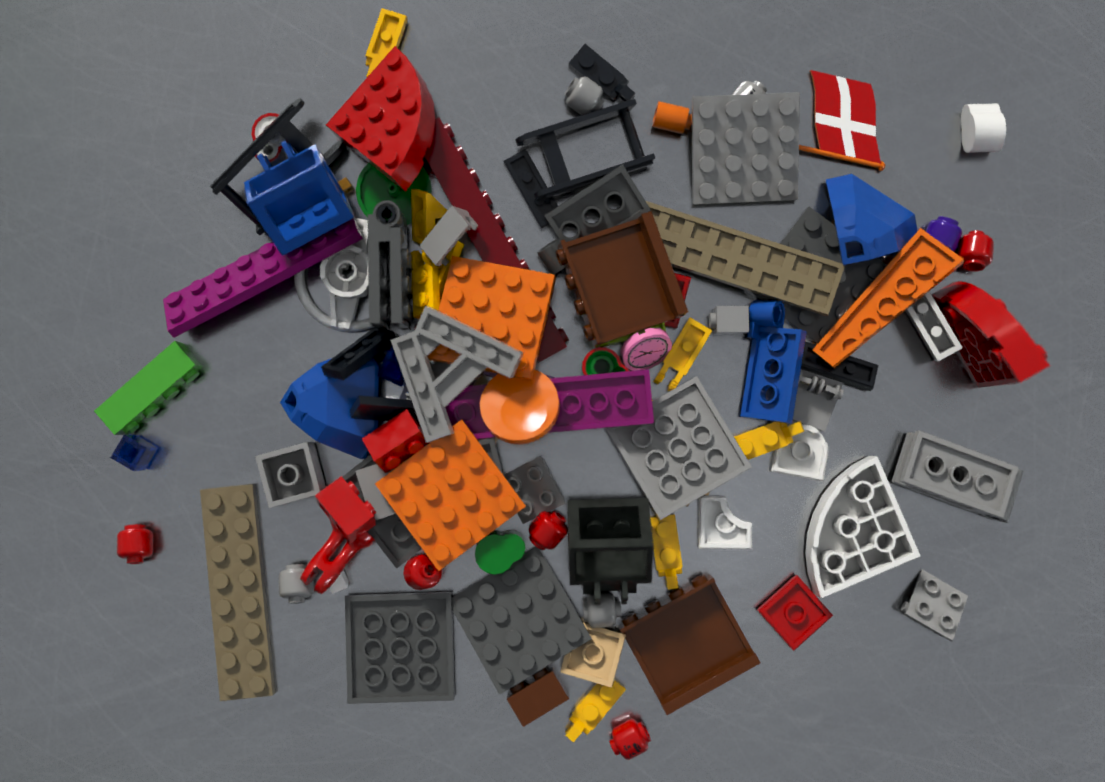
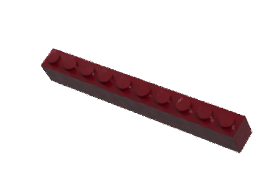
[424,117,569,364]

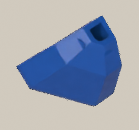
[825,174,918,265]
[280,358,379,459]

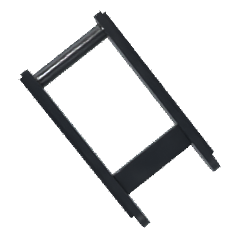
[210,98,346,235]
[515,99,655,200]

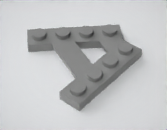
[391,306,524,443]

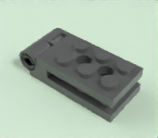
[367,200,413,328]

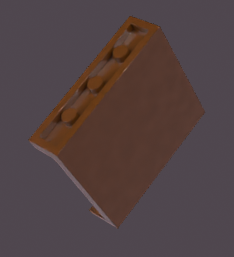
[556,211,688,347]
[619,574,761,715]

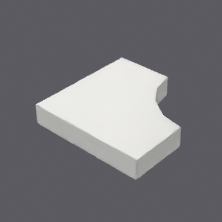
[698,495,752,550]

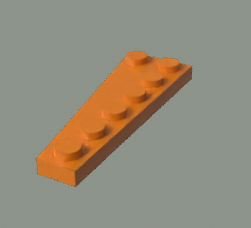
[813,228,964,368]

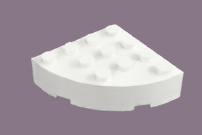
[805,456,920,598]

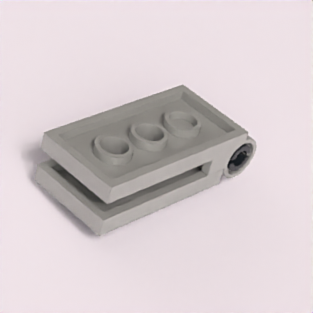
[891,431,1024,523]

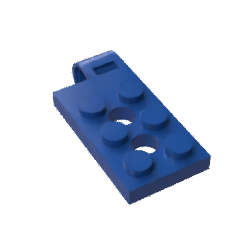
[740,300,807,424]

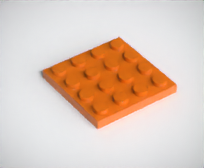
[427,256,556,381]
[375,419,526,571]

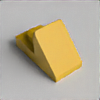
[411,188,447,244]

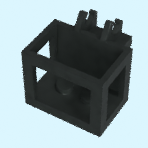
[567,498,654,605]

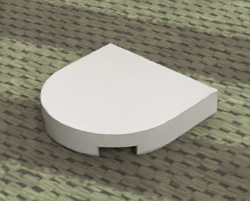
[770,424,829,481]

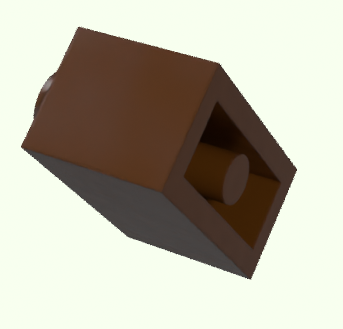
[507,666,569,727]

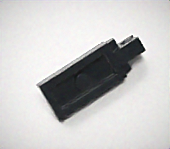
[568,44,635,102]

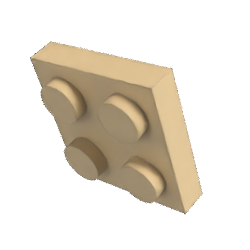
[560,622,626,688]

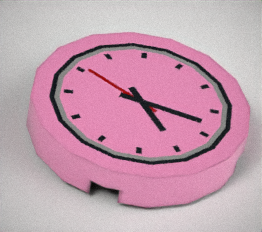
[620,328,672,371]

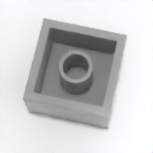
[255,442,326,508]

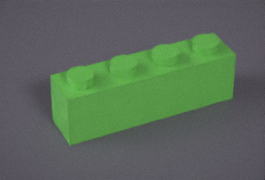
[94,341,203,435]

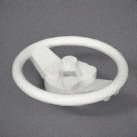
[294,218,409,332]

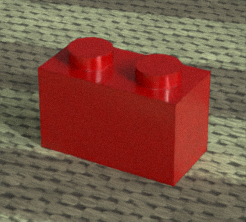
[362,409,430,473]
[315,476,376,544]

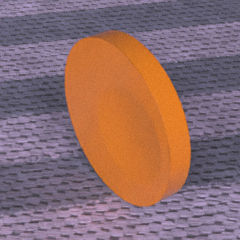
[480,370,560,444]

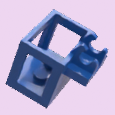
[244,140,354,256]

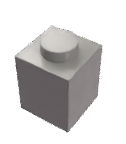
[709,306,749,335]

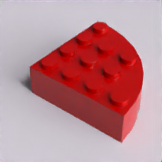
[326,46,435,192]
[931,281,1050,388]

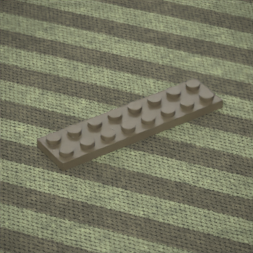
[646,201,845,317]
[200,484,275,701]

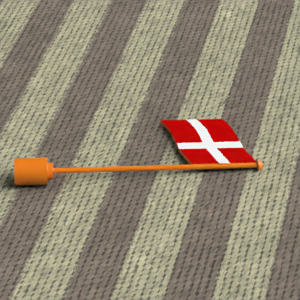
[652,70,885,171]

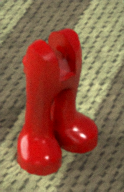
[300,520,375,594]

